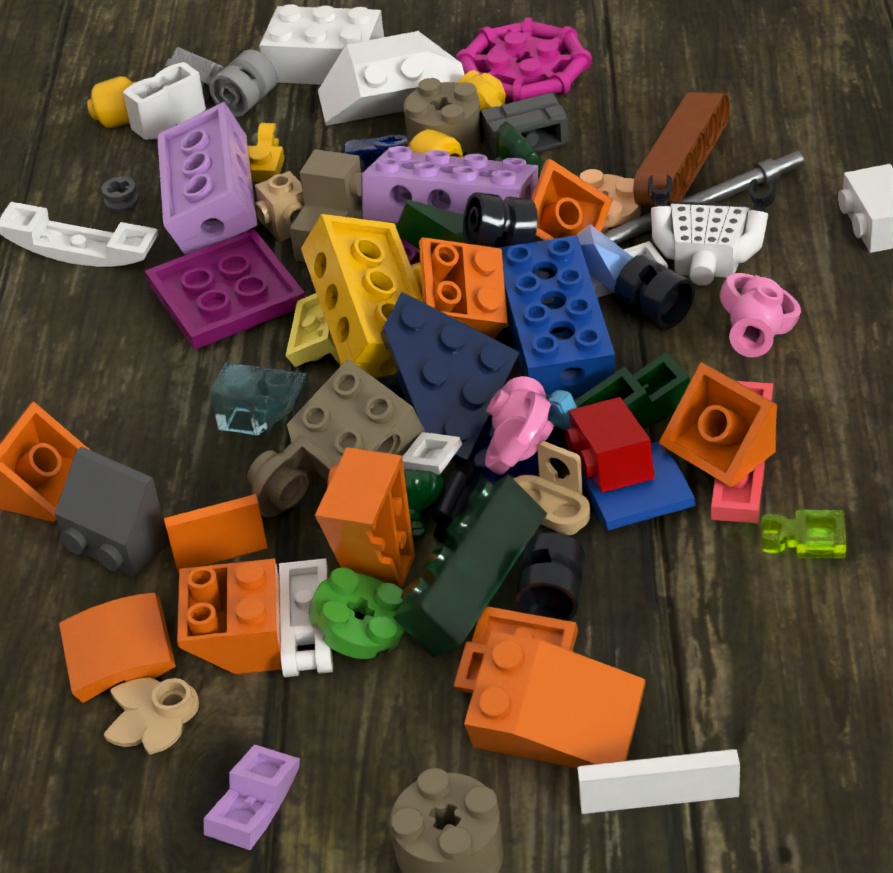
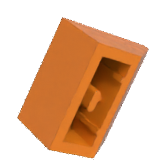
[419,237,508,339]
[177,558,282,674]

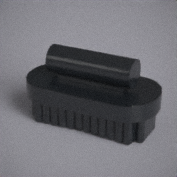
[431,471,498,548]

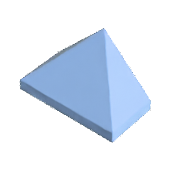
[577,224,634,293]

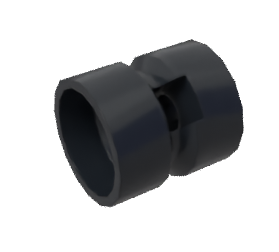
[463,192,538,248]
[614,254,695,329]
[515,532,586,621]

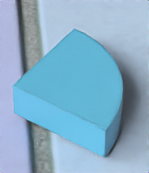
[547,390,577,431]

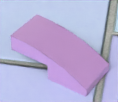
[204,744,300,850]

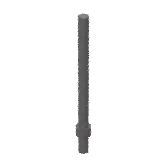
[602,151,804,244]

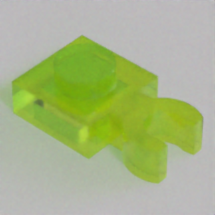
[762,510,846,558]

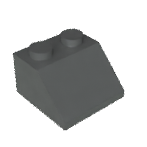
[55,447,169,578]

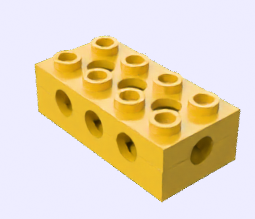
[301,214,423,378]

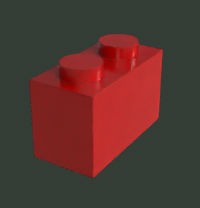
[565,397,655,493]

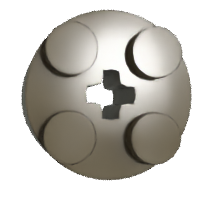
[404,78,483,155]
[391,768,503,873]

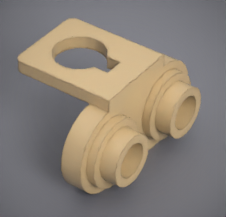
[504,441,590,535]

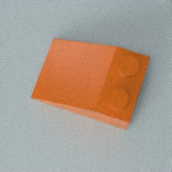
[464,631,646,768]

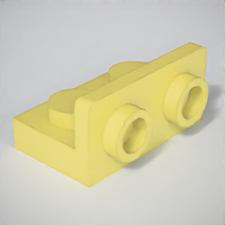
[286,293,341,367]

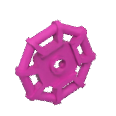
[456,18,592,102]

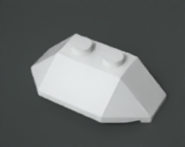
[318,31,465,126]

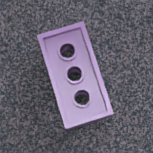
[157,102,257,255]
[362,146,538,223]

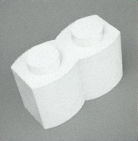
[123,62,206,140]

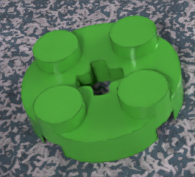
[309,567,408,659]

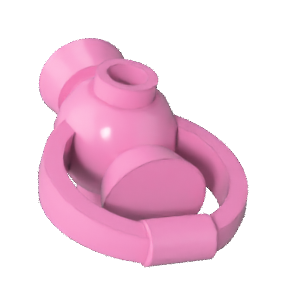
[720,273,801,357]
[485,376,554,475]

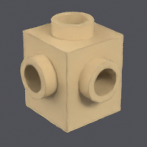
[254,171,305,242]

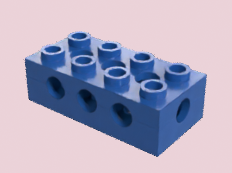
[499,235,615,397]

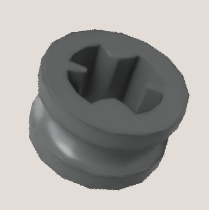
[101,177,139,213]

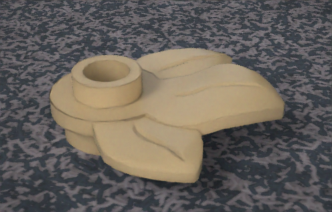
[104,677,199,754]

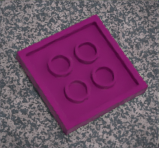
[145,229,306,350]

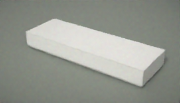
[577,749,740,814]

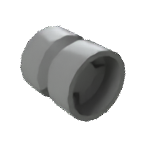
[209,49,278,117]

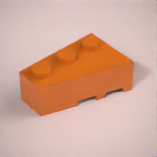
[315,447,415,589]

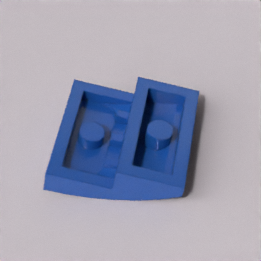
[581,441,696,531]

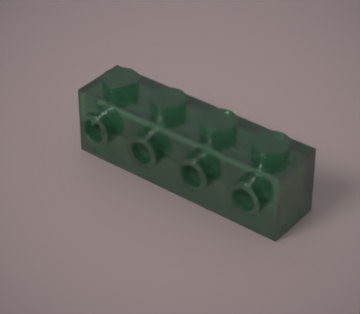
[393,475,547,658]

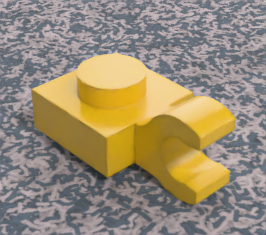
[248,123,285,182]

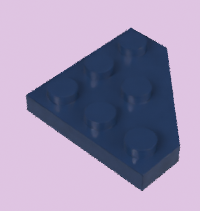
[380,292,520,466]

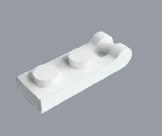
[279,558,333,678]

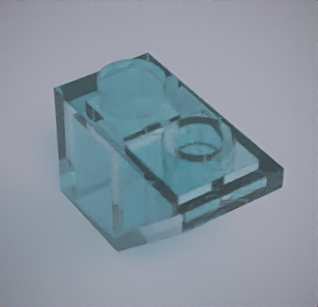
[210,362,308,435]

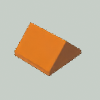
[531,159,613,242]
[659,362,777,487]
[0,401,90,522]
[163,494,268,573]

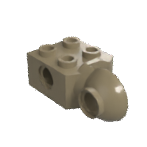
[247,359,425,518]

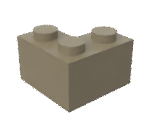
[290,149,366,262]

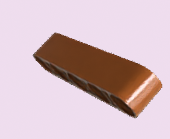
[633,92,730,206]

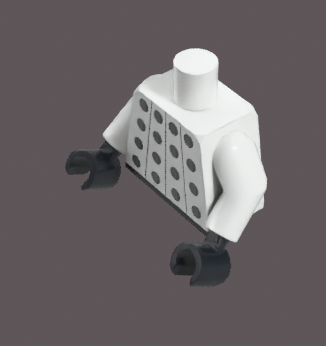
[648,174,775,286]

